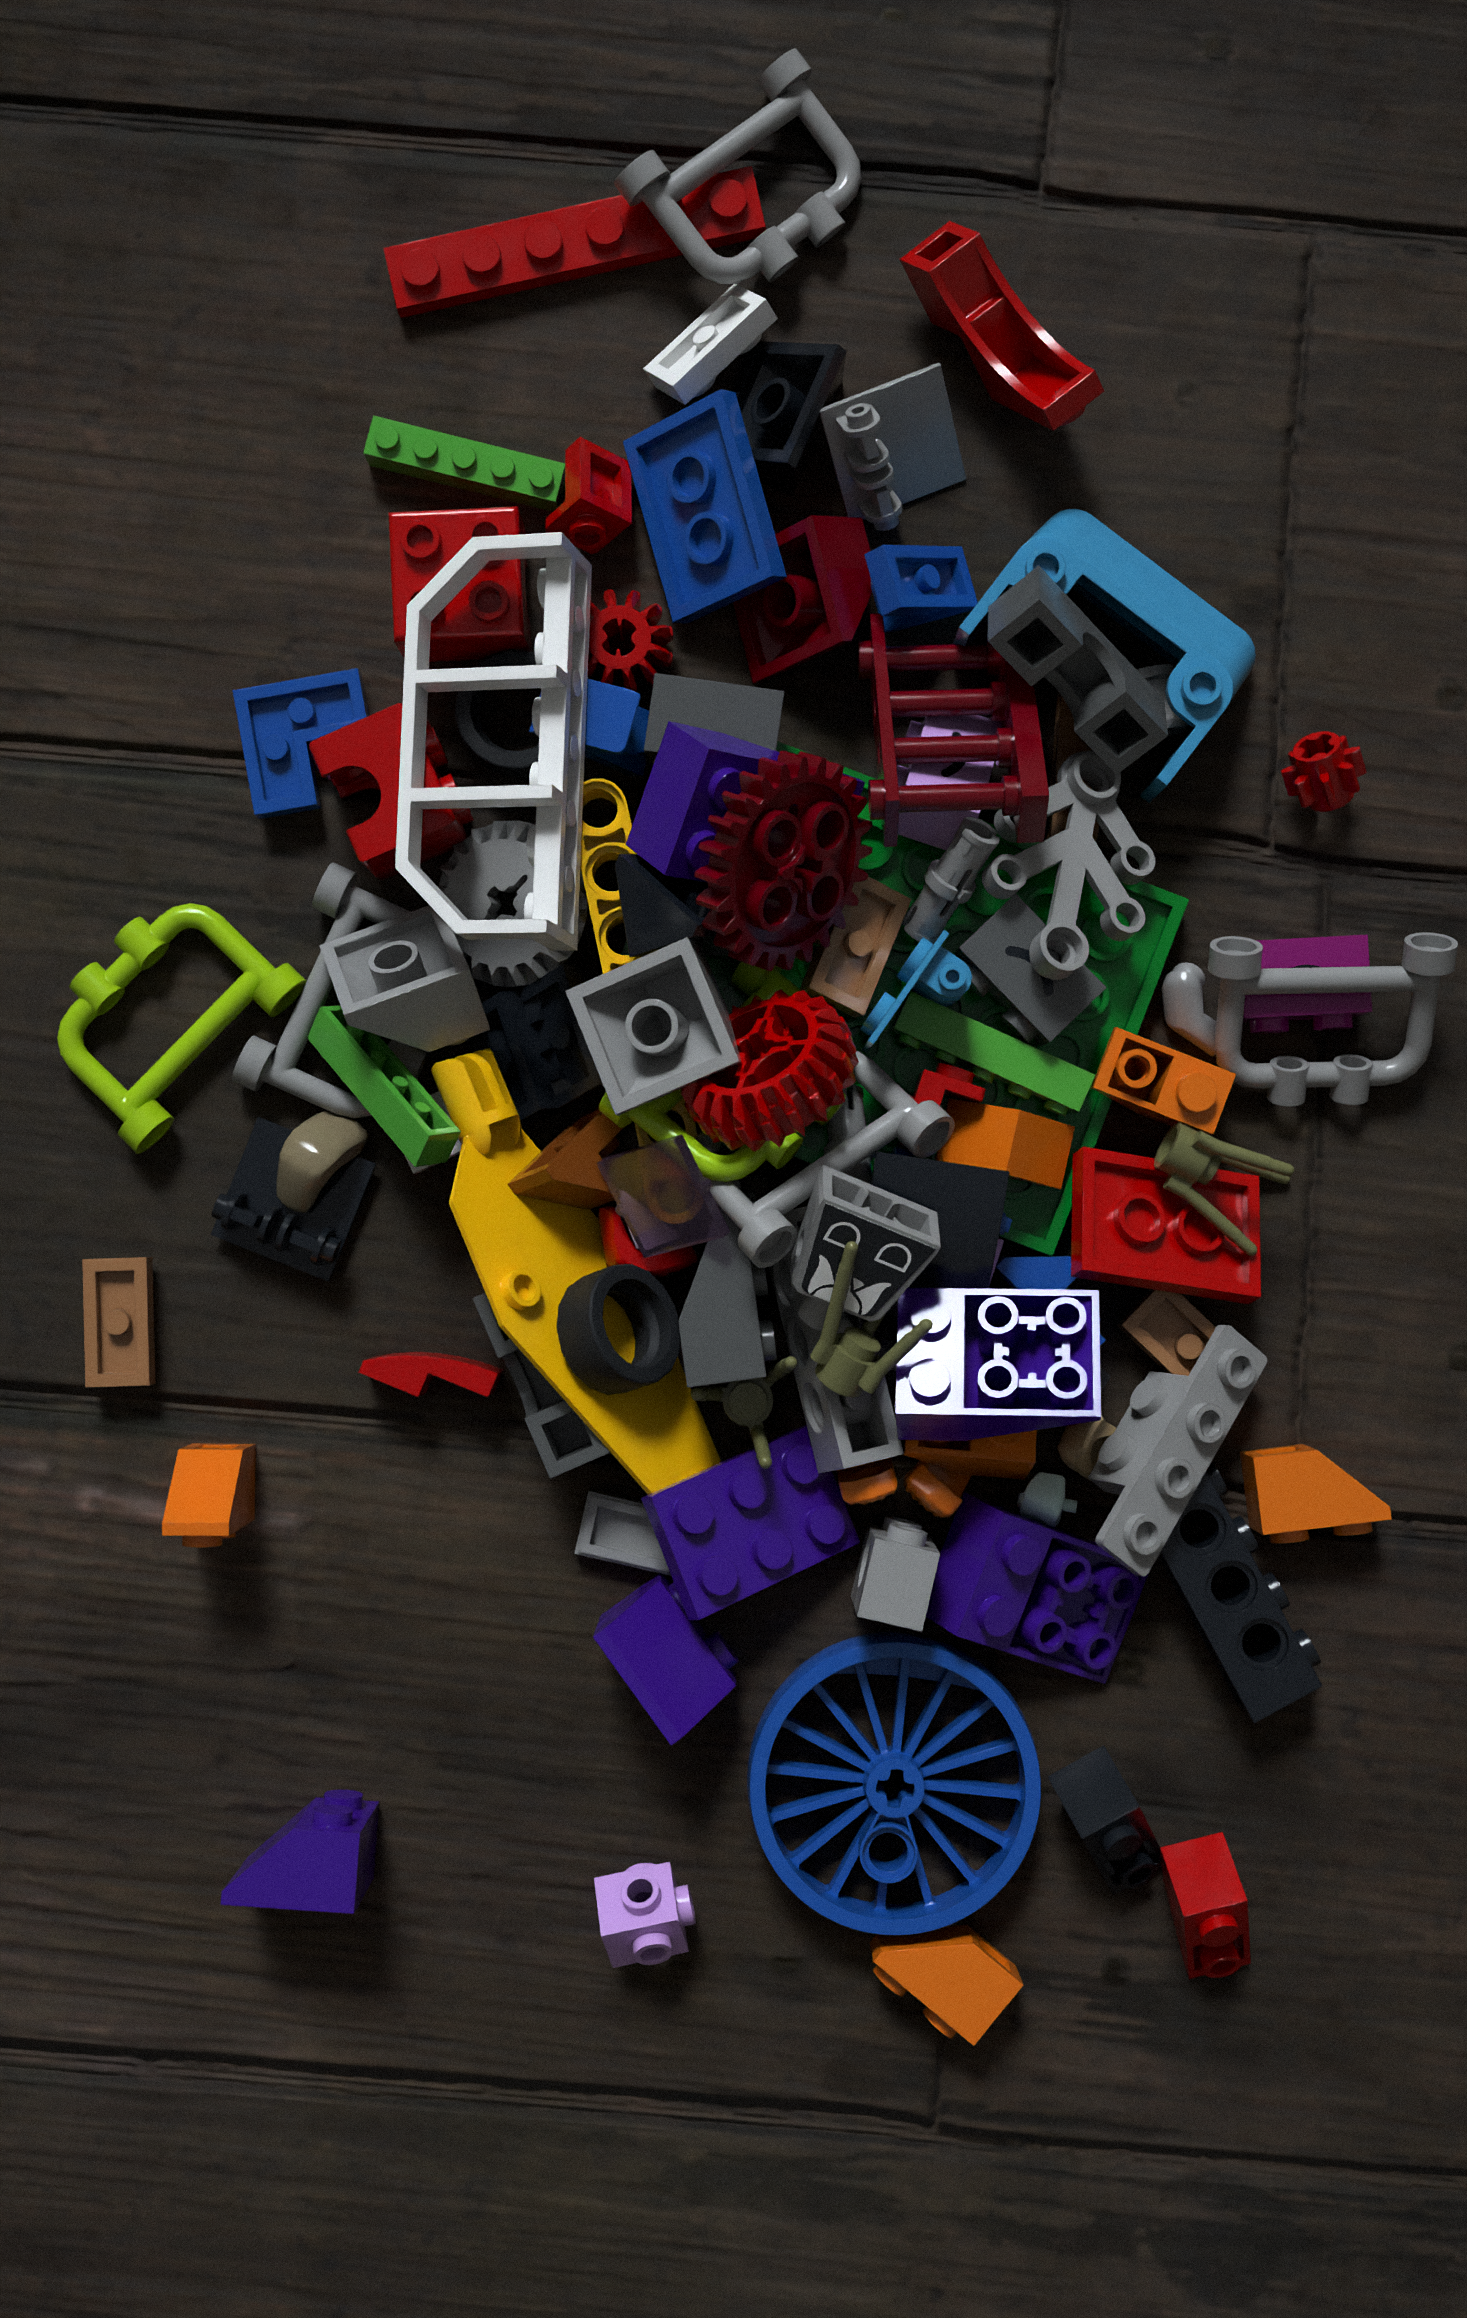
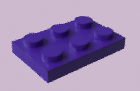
[641,1425,860,1620]

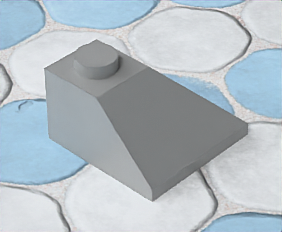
[319,905,491,1052]
[565,937,742,1116]

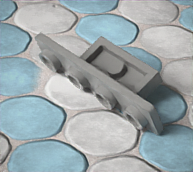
[1088,1325,1267,1576]

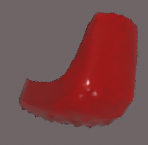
[598,1206,699,1278]

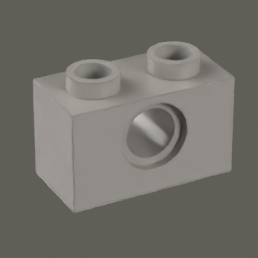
[851,1516,940,1632]

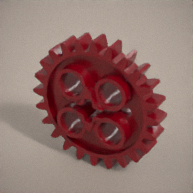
[694,751,873,972]

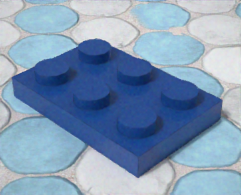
[623,389,787,624]

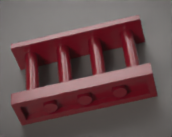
[857,613,1049,847]

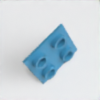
[860,930,972,1053]

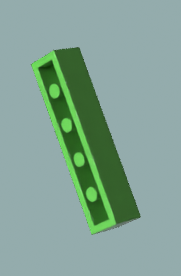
[363,415,565,512]
[891,991,1095,1117]
[307,1005,461,1167]

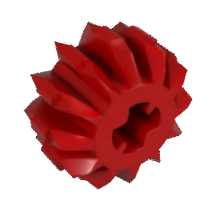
[588,589,674,692]

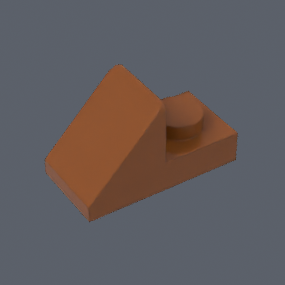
[508,1106,626,1209]

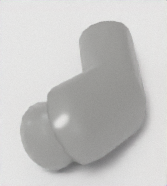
[1161,962,1217,1057]

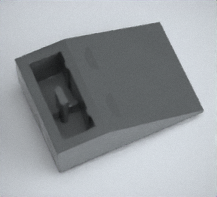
[678,1179,777,1387]

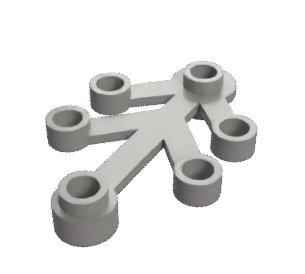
[982,750,1156,980]

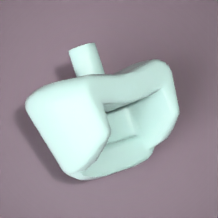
[1017,1472,1078,1527]

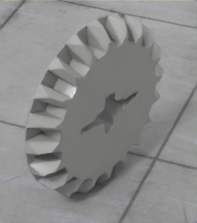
[437,821,588,987]

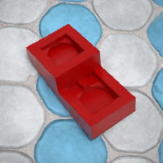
[358,1352,504,1397]

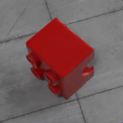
[388,506,532,662]
[309,703,474,880]

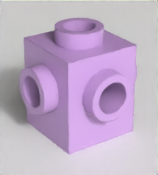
[594,1862,696,1968]

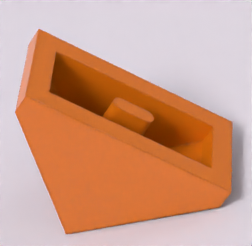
[935,1099,1075,1190]

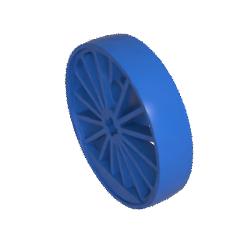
[747,1632,1041,1935]

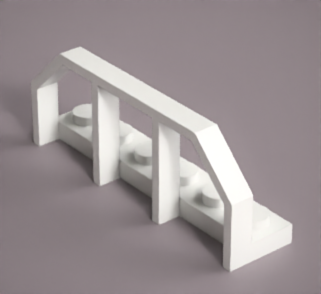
[395,532,592,951]

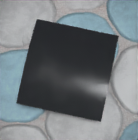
[467,964,605,1128]
[871,1152,1009,1289]

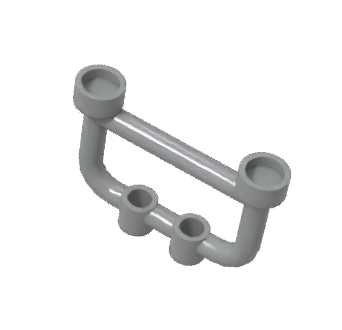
[614,48,862,284]
[232,862,429,1119]
[1208,932,1458,1106]
[690,1051,955,1268]

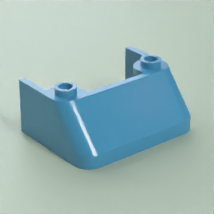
[953,509,1256,803]

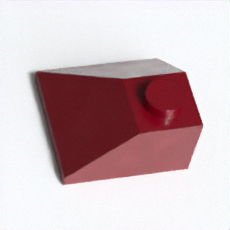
[733,515,872,683]

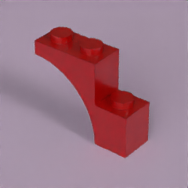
[899,221,1104,431]

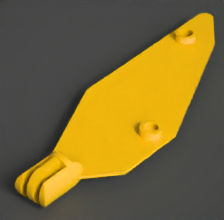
[431,1048,721,1495]

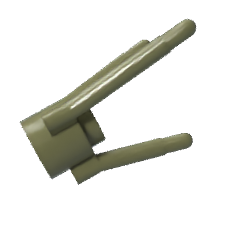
[1154,1122,1294,1256]
[810,1241,933,1398]
[691,1356,797,1469]

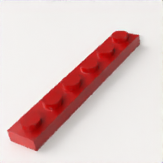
[383,166,766,318]

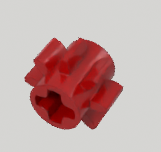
[1281,731,1367,812]

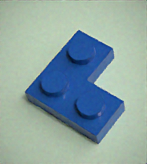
[232,668,369,819]

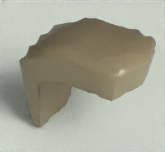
[277,1110,368,1213]

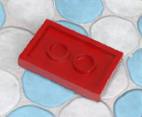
[1071,1146,1261,1304]

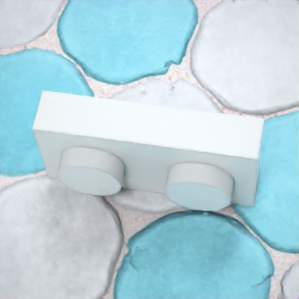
[643,284,778,405]

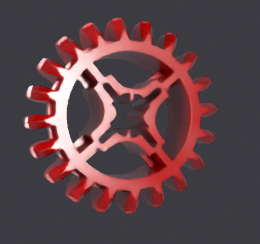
[681,989,859,1152]

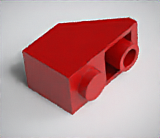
[1160,1832,1251,1979]

